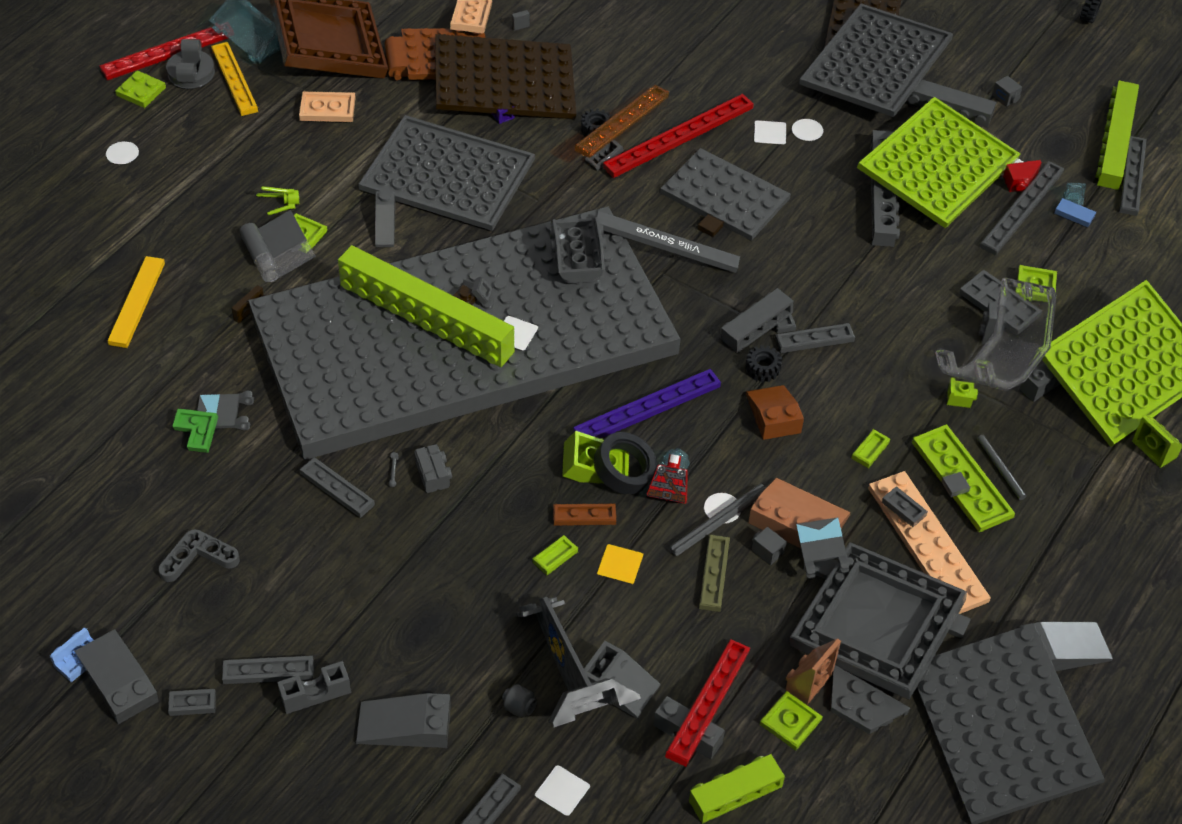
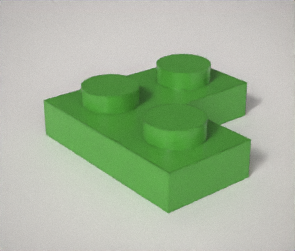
[173,409,218,453]

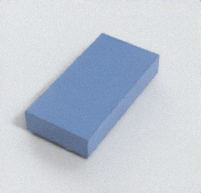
[1055,198,1096,227]

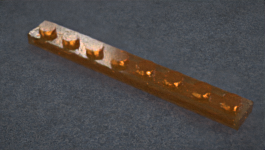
[575,85,669,158]

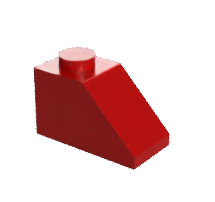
[1003,160,1042,192]

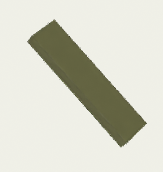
[699,535,730,612]

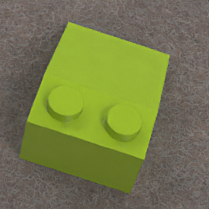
[562,431,629,483]

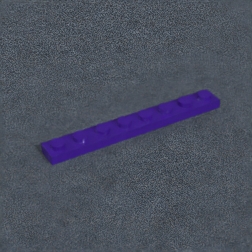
[573,369,721,439]

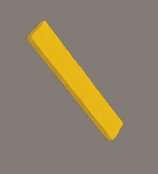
[211,42,258,116]
[108,256,165,348]

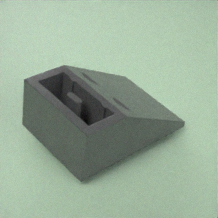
[584,641,660,718]

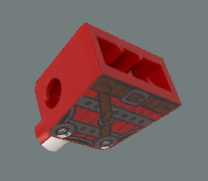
[647,454,688,503]

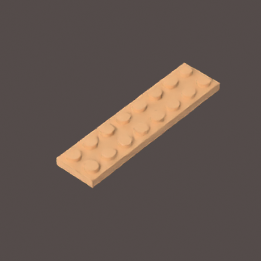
[868,471,991,614]

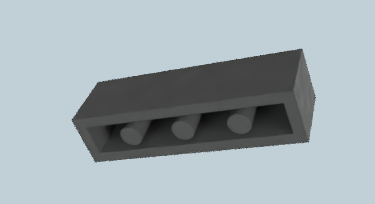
[721,288,794,353]

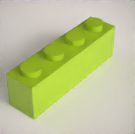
[689,754,785,824]

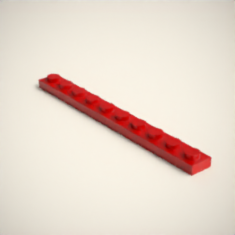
[603,94,754,178]

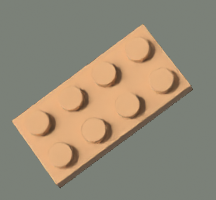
[450,0,492,34]

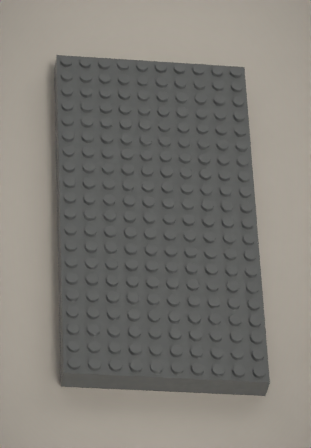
[248,206,680,460]

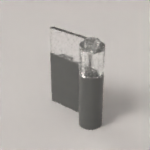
[239,210,316,282]

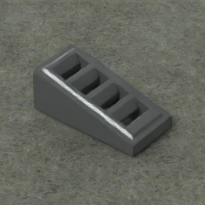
[585,137,624,171]

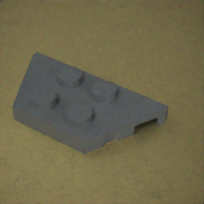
[830,665,910,734]

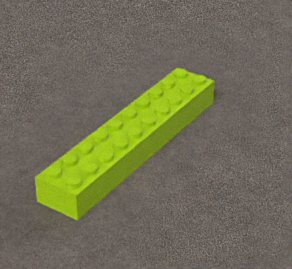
[338,245,515,367]

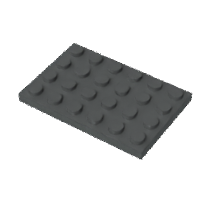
[660,148,791,241]

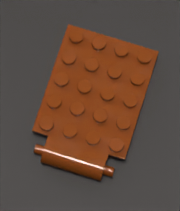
[384,28,485,80]

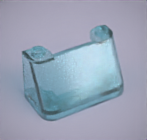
[209,0,280,63]

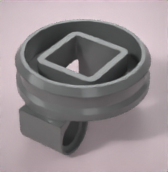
[166,39,215,89]

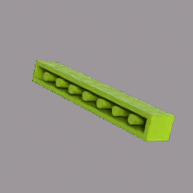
[1095,80,1139,190]

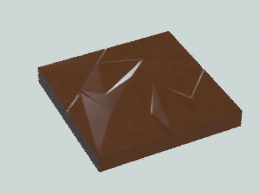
[269,0,388,78]

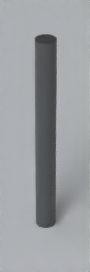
[977,435,1026,500]

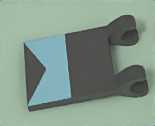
[197,391,254,430]
[796,517,849,578]

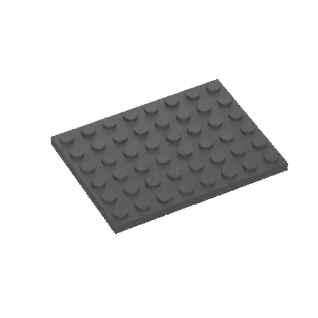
[799,4,953,117]
[359,115,535,231]
[916,623,1105,824]

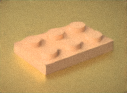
[299,92,356,122]

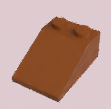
[746,385,804,440]

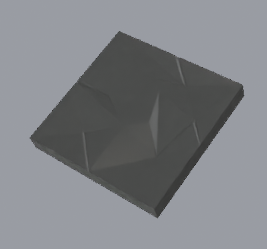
[790,542,967,700]

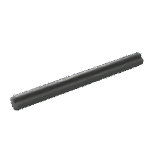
[670,484,766,556]

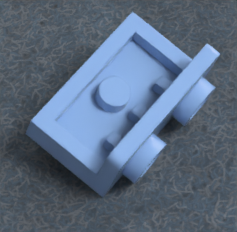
[50,628,94,682]

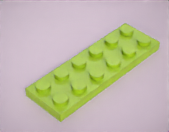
[912,424,1015,532]

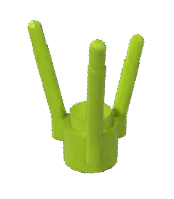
[256,186,299,215]

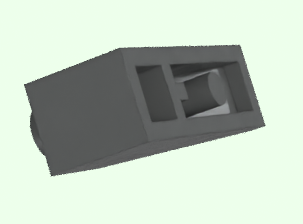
[375,191,396,247]

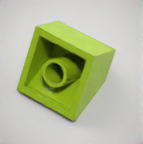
[1132,415,1182,468]

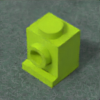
[947,378,978,408]

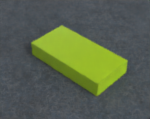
[851,429,890,469]
[533,535,578,575]

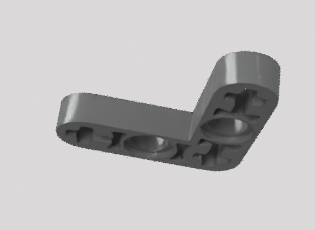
[159,529,240,582]

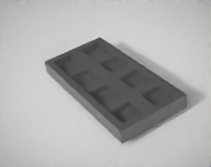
[959,270,1043,336]

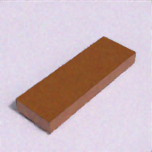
[553,504,616,526]

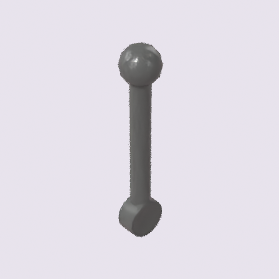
[388,452,399,487]

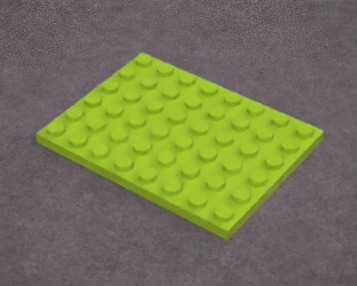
[857,97,1020,228]
[1037,280,1182,447]

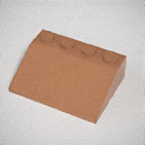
[749,478,850,548]

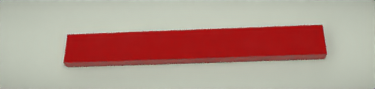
[100,22,235,80]
[665,639,750,767]

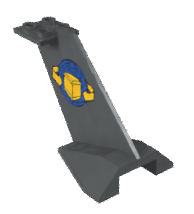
[515,597,641,727]

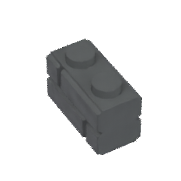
[414,444,452,493]

